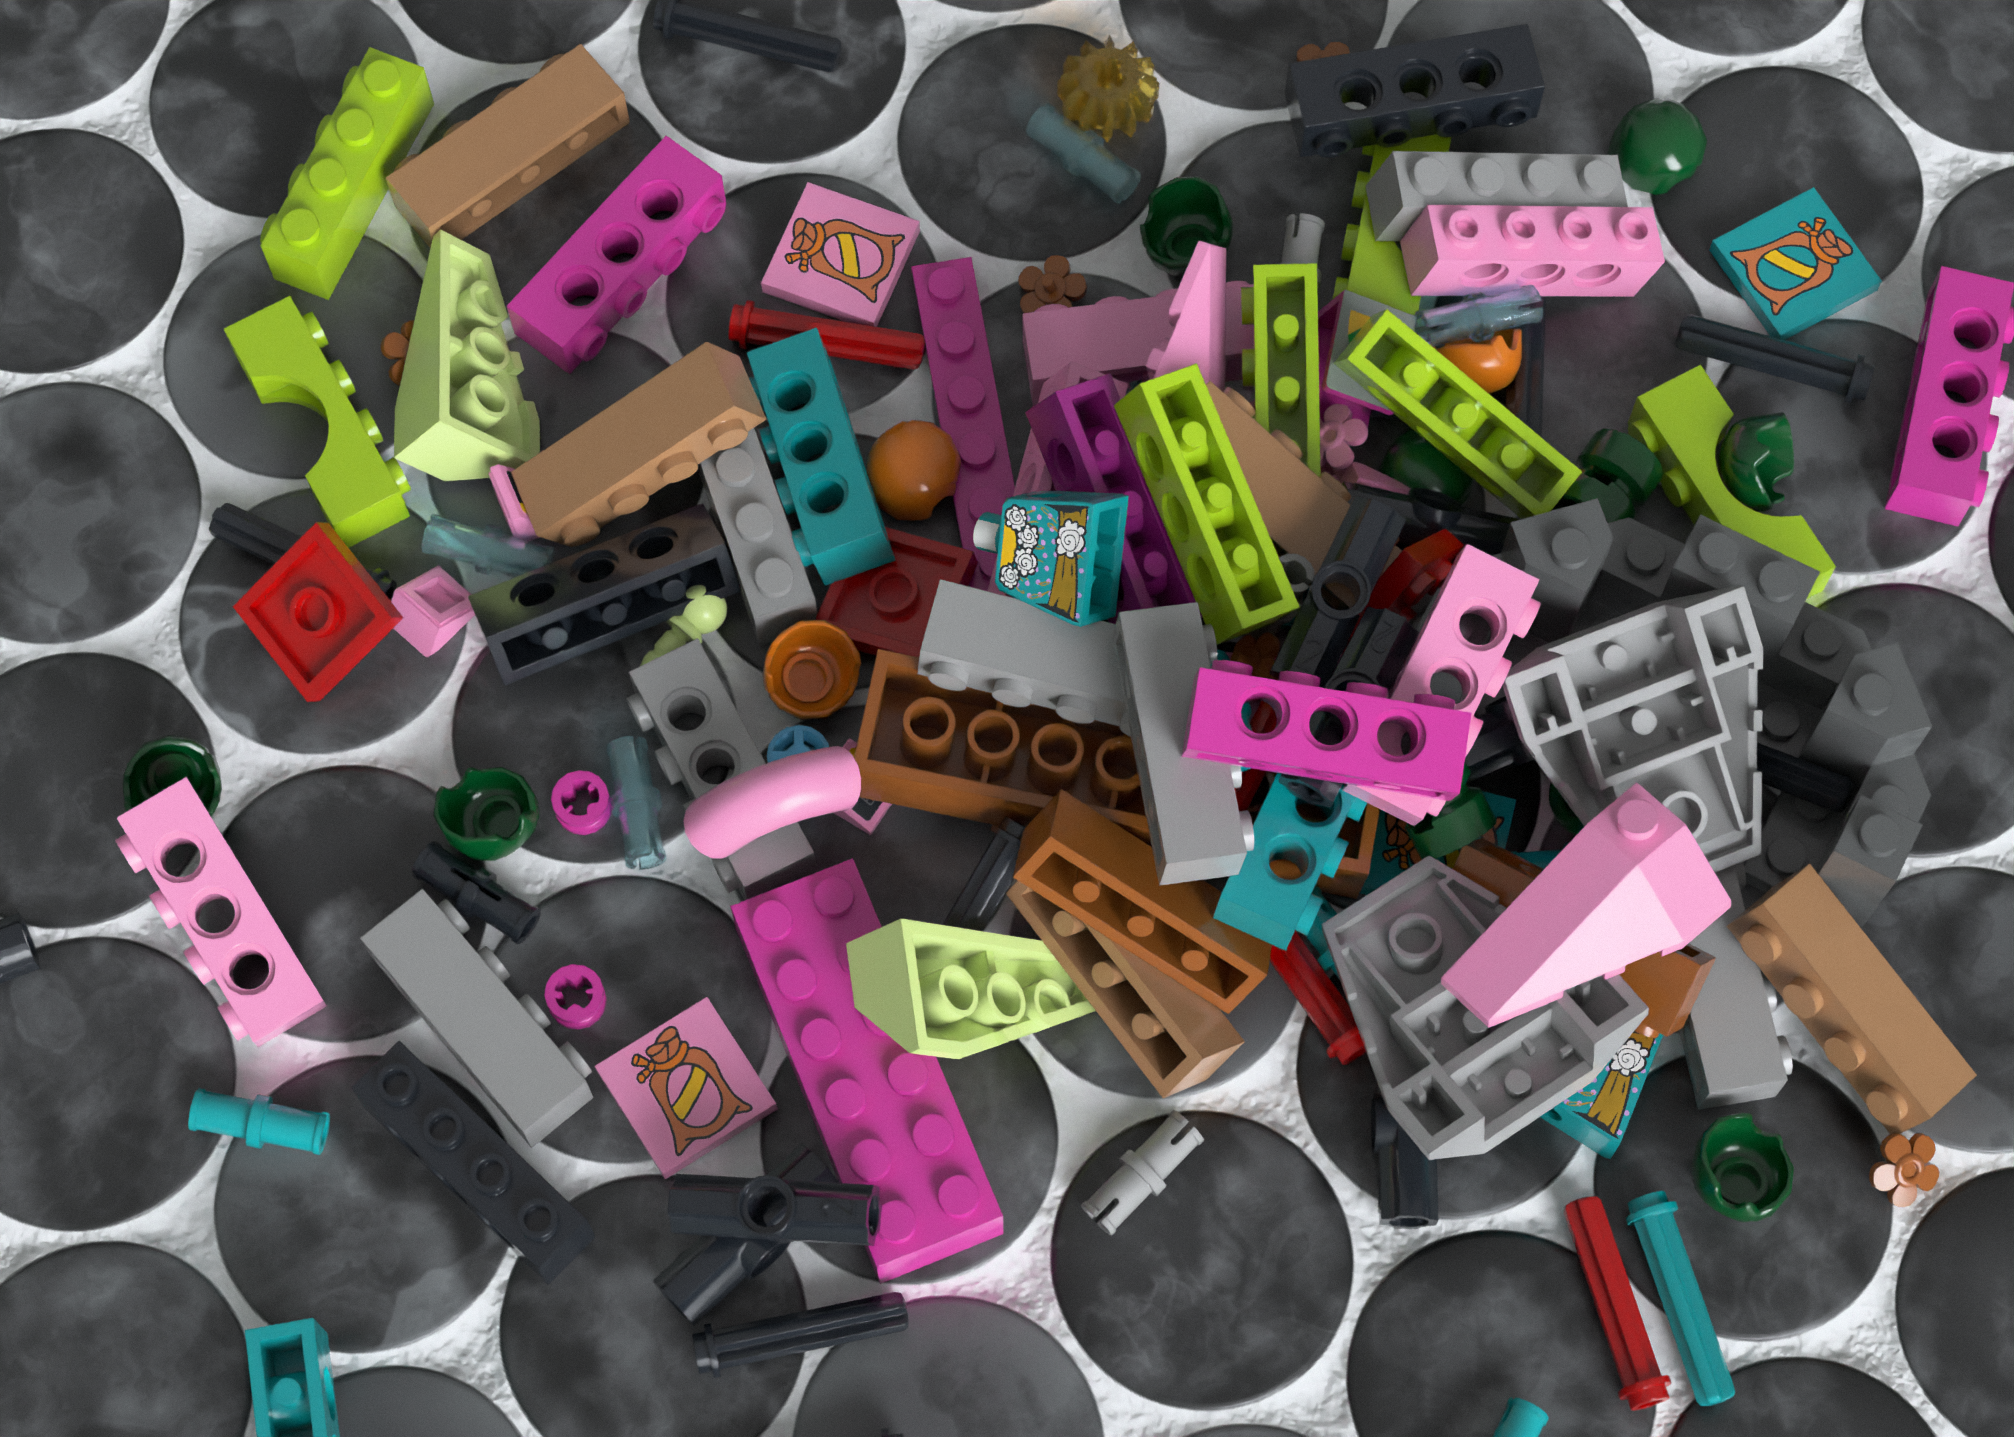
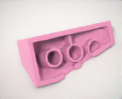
[1145,241,1226,392]
[1441,783,1731,1028]

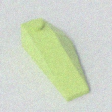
[394,229,540,481]
[846,919,1096,1059]

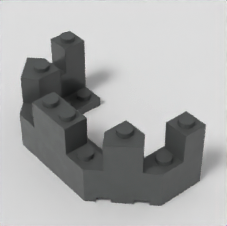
[1402,498,1932,929]

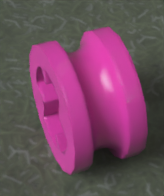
[551,770,612,835]
[544,964,607,1030]

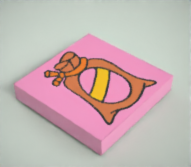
[761,182,920,327]
[595,997,777,1179]

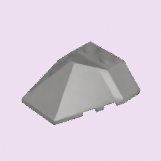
[1502,585,1763,873]
[1322,856,1649,1160]

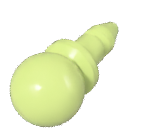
[640,585,727,666]

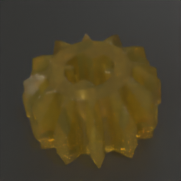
[1057,35,1160,143]

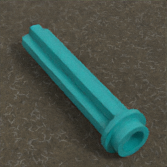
[1625,1191,1735,1406]

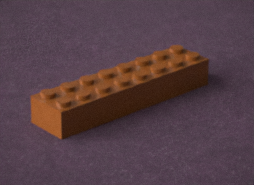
[854,649,1379,899]

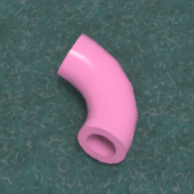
[683,746,861,859]

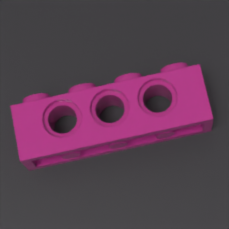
[507,135,726,375]
[1884,266,2014,526]
[1181,660,1472,801]

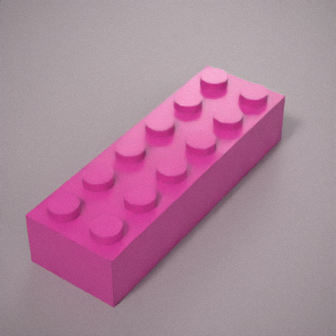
[730,858,1003,1284]

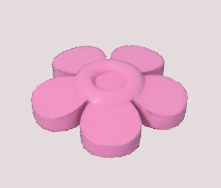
[1320,404,1368,470]

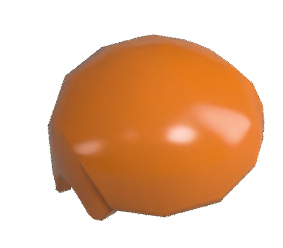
[1429,328,1522,394]
[867,420,961,520]
[763,620,861,720]

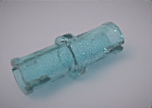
[1026,103,1141,204]
[1414,284,1543,348]
[422,514,555,577]
[606,736,667,870]

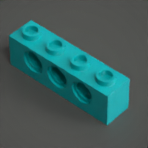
[747,328,896,585]
[1213,715,1367,951]
[245,1318,340,1437]

